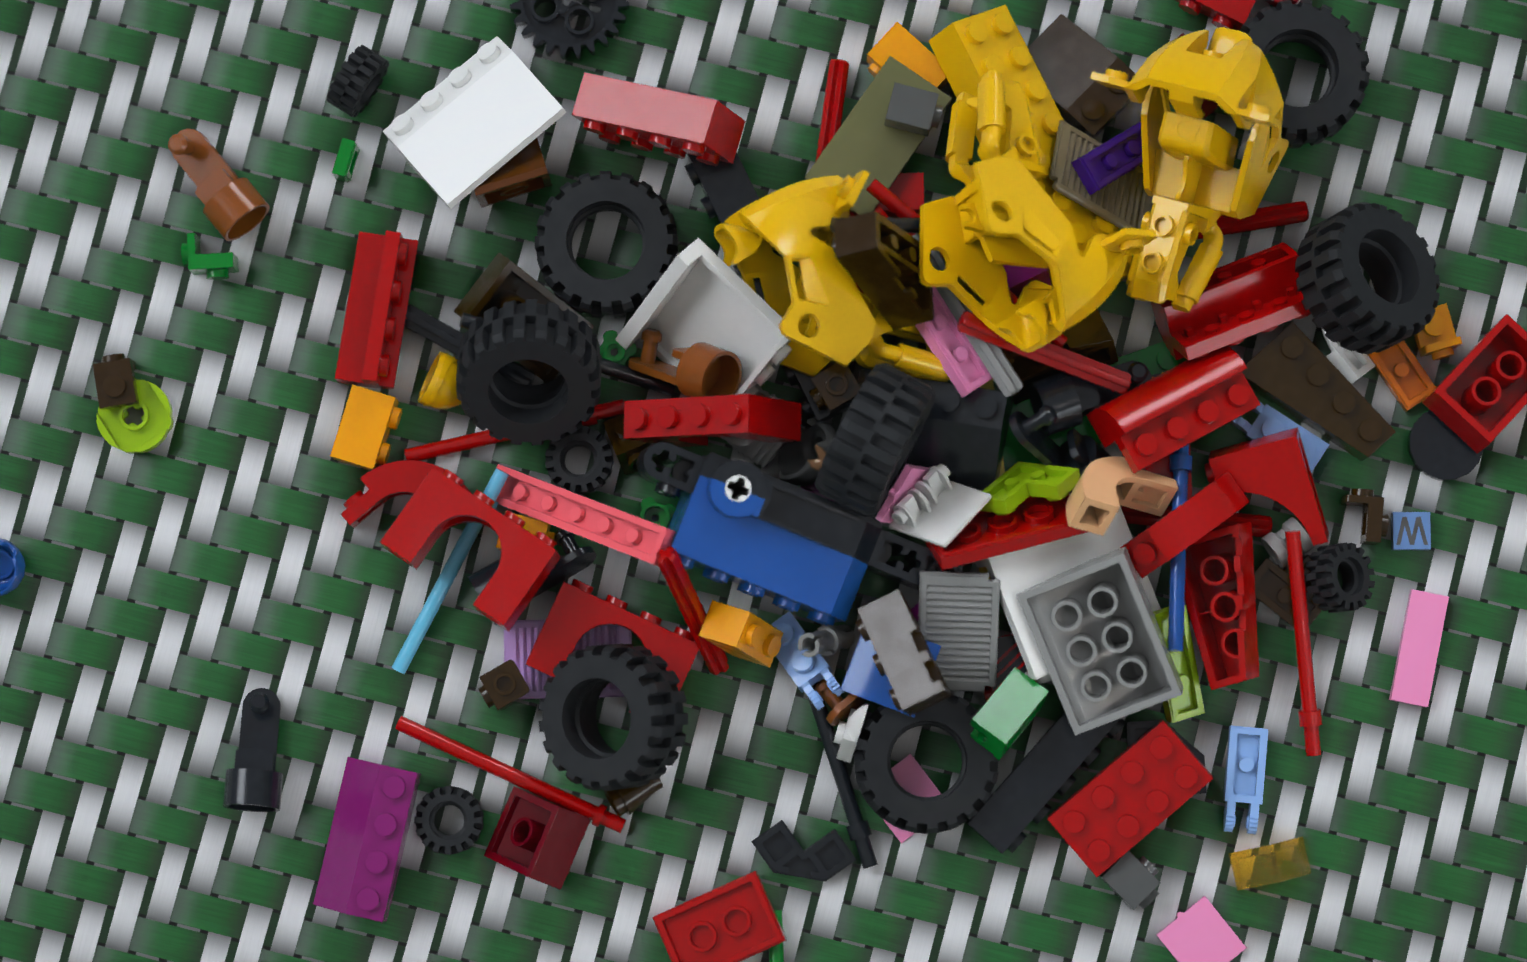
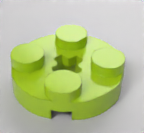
[96,379,174,454]

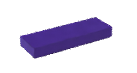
[1071,121,1143,195]

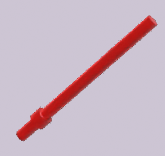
[404,399,624,461]
[1285,530,1322,756]

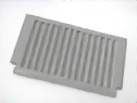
[918,571,1000,692]

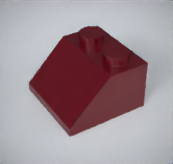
[484,787,591,890]

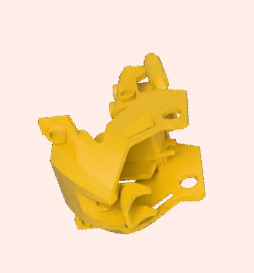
[1090,27,1289,313]
[919,70,1157,352]
[714,170,950,382]

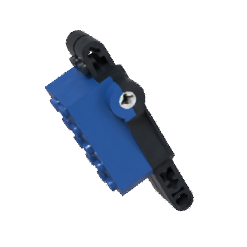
[636,442,963,626]

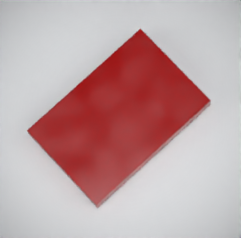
[652,871,787,962]

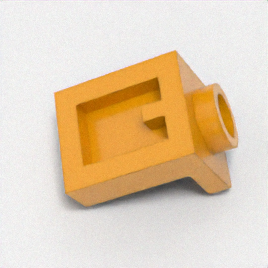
[1414,303,1462,361]

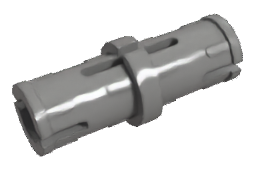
[798,624,855,657]

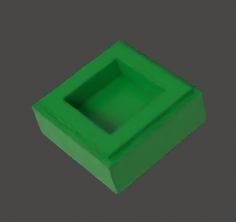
[332,137,360,183]

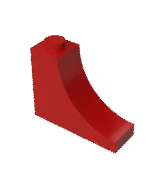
[1204,427,1329,546]

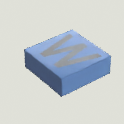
[1391,512,1431,550]

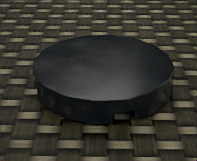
[1408,410,1484,481]

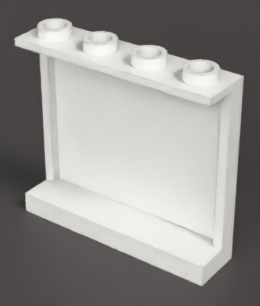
[615,238,792,395]
[976,506,1161,684]

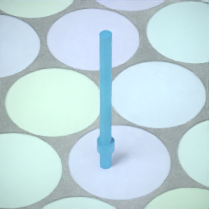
[392,468,509,674]

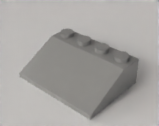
[1017,546,1183,736]

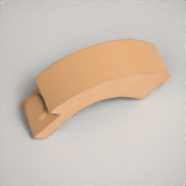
[1066,456,1178,536]

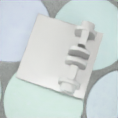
[889,464,992,548]

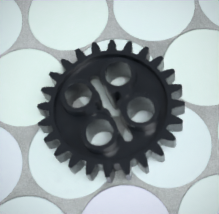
[510,0,630,60]

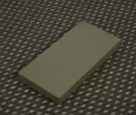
[804,56,952,215]

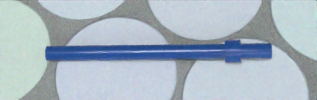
[1168,445,1192,652]

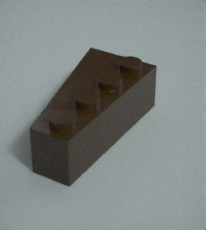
[1243,322,1396,461]

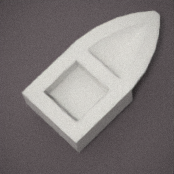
[1321,328,1376,384]
[833,704,869,763]

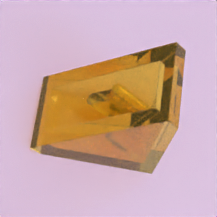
[1228,836,1311,890]

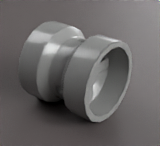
[1261,517,1314,569]

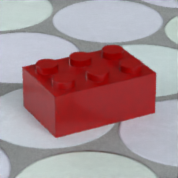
[1422,314,1527,454]

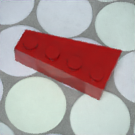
[1185,521,1260,690]

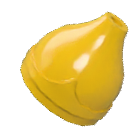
[418,351,461,409]

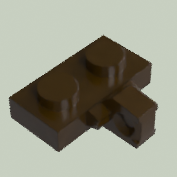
[1254,555,1322,628]

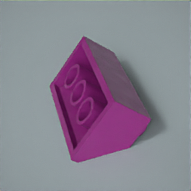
[313,757,421,922]

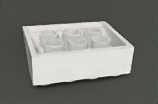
[383,36,567,209]

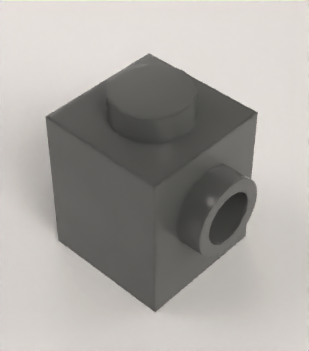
[884,83,944,137]
[1098,851,1160,910]

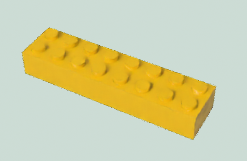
[928,5,1133,286]

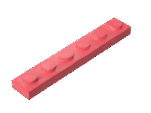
[496,464,676,566]

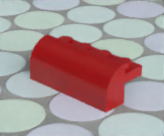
[335,230,418,389]
[1151,242,1311,361]
[1086,346,1261,474]

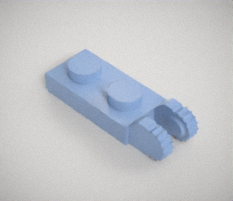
[1229,401,1330,473]
[770,611,844,711]
[1223,725,1268,834]

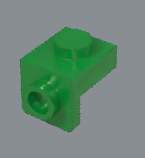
[181,233,239,280]

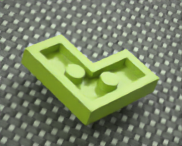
[980,462,1081,516]

